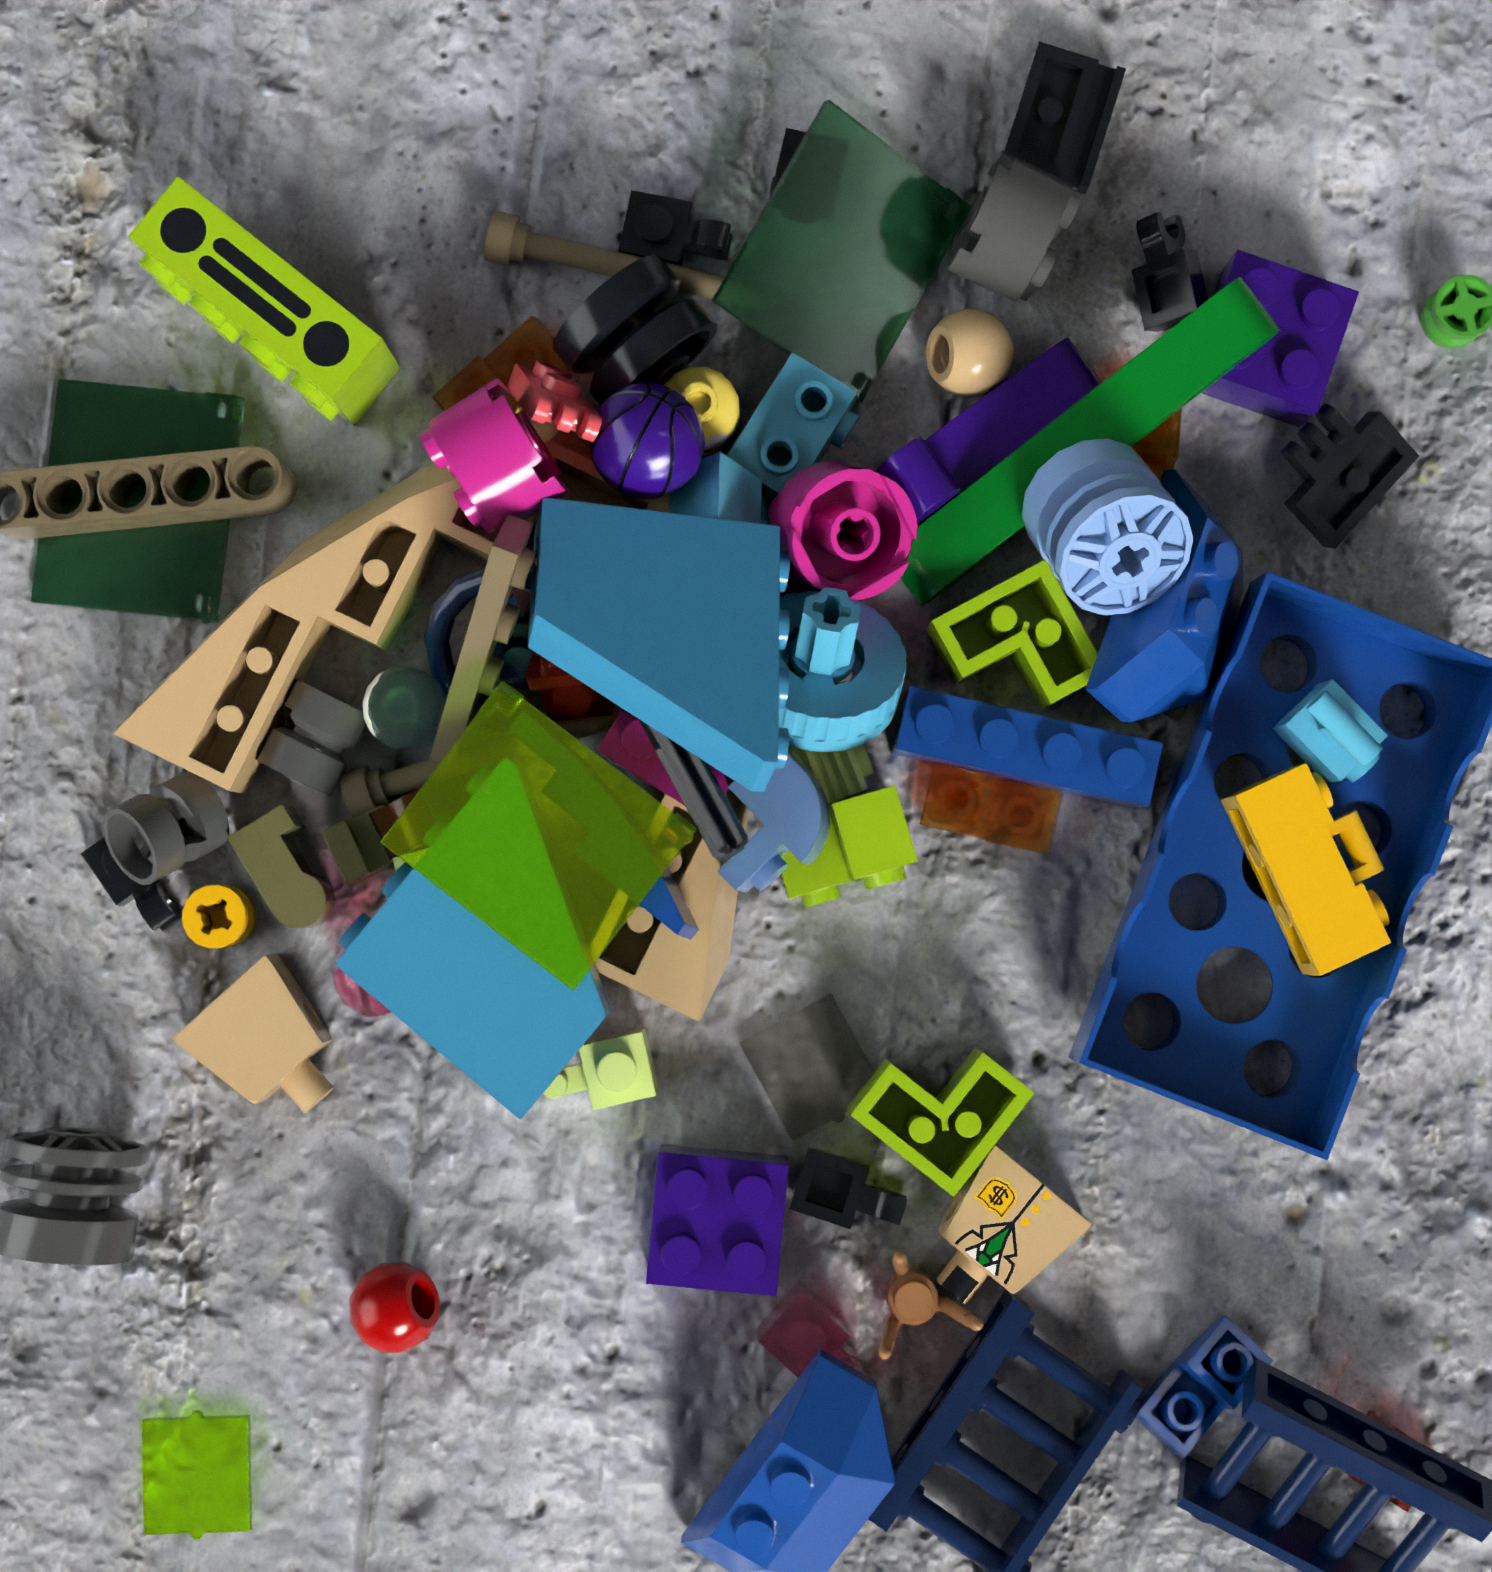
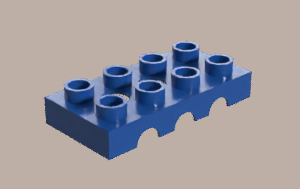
[1068,571,1492,1160]

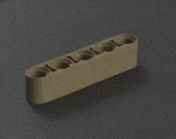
[0,446,297,540]

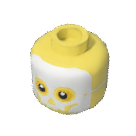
[664,366,740,456]

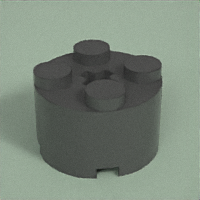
[946,150,1083,302]

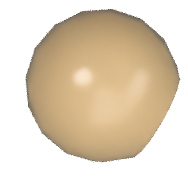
[926,308,1015,398]

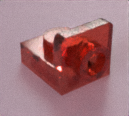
[526,651,615,722]

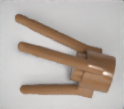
[878,1251,984,1360]

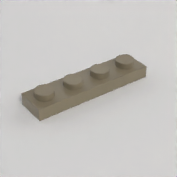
[429,514,537,768]

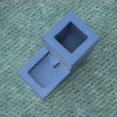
[717,750,830,892]

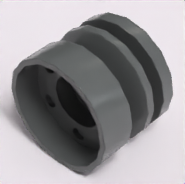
[0,1127,147,1266]

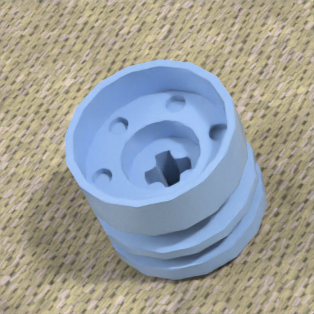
[1022,439,1193,616]

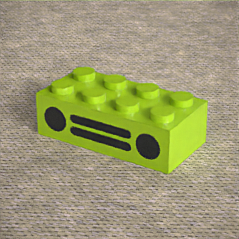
[128,176,401,426]

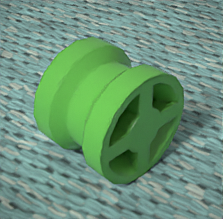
[1420,275,1492,349]

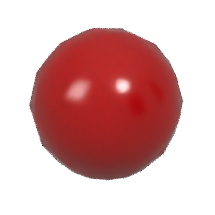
[349,1262,440,1353]

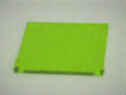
[380,681,697,991]

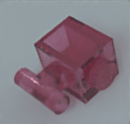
[757,1279,864,1378]

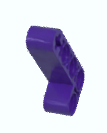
[876,338,1102,526]

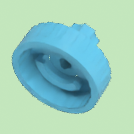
[779,587,907,752]

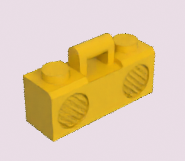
[1220,763,1391,976]

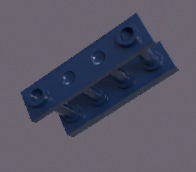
[868,1289,1143,1572]
[1177,1358,1492,1572]

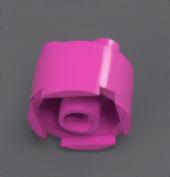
[419,378,569,533]
[768,461,918,600]

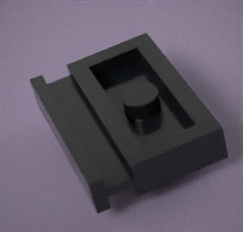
[1004,41,1126,194]

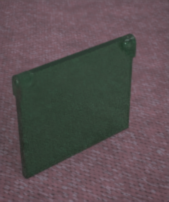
[712,100,971,403]
[30,379,245,624]

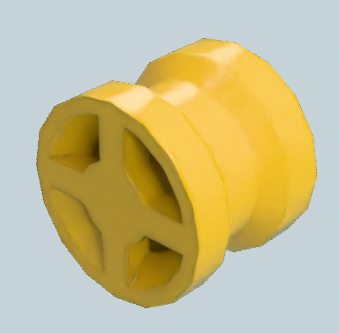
[182,885,257,949]

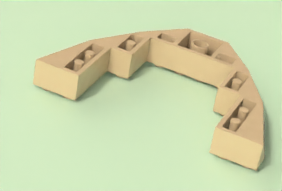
[113,402,749,1022]

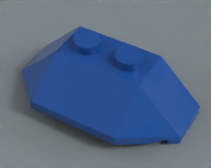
[1085,469,1244,722]
[681,1348,895,1572]

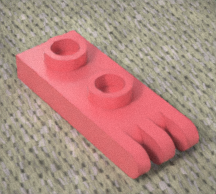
[507,360,602,442]

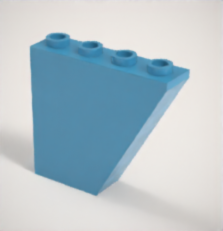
[528,497,790,793]
[334,756,612,1120]

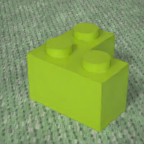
[926,560,1098,710]
[780,785,918,908]
[847,1048,1035,1197]

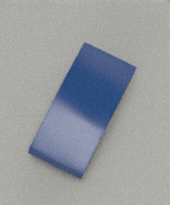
[1136,1316,1273,1458]

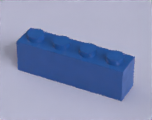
[891,686,1163,810]

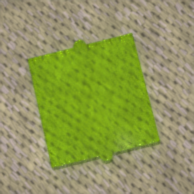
[142,1410,253,1540]

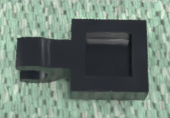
[618,190,733,266]
[1131,212,1208,332]
[81,837,182,931]
[789,1145,907,1229]

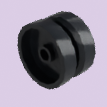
[553,254,718,405]

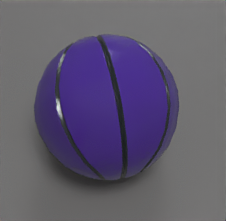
[589,382,705,500]

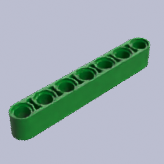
[900,277,1281,607]

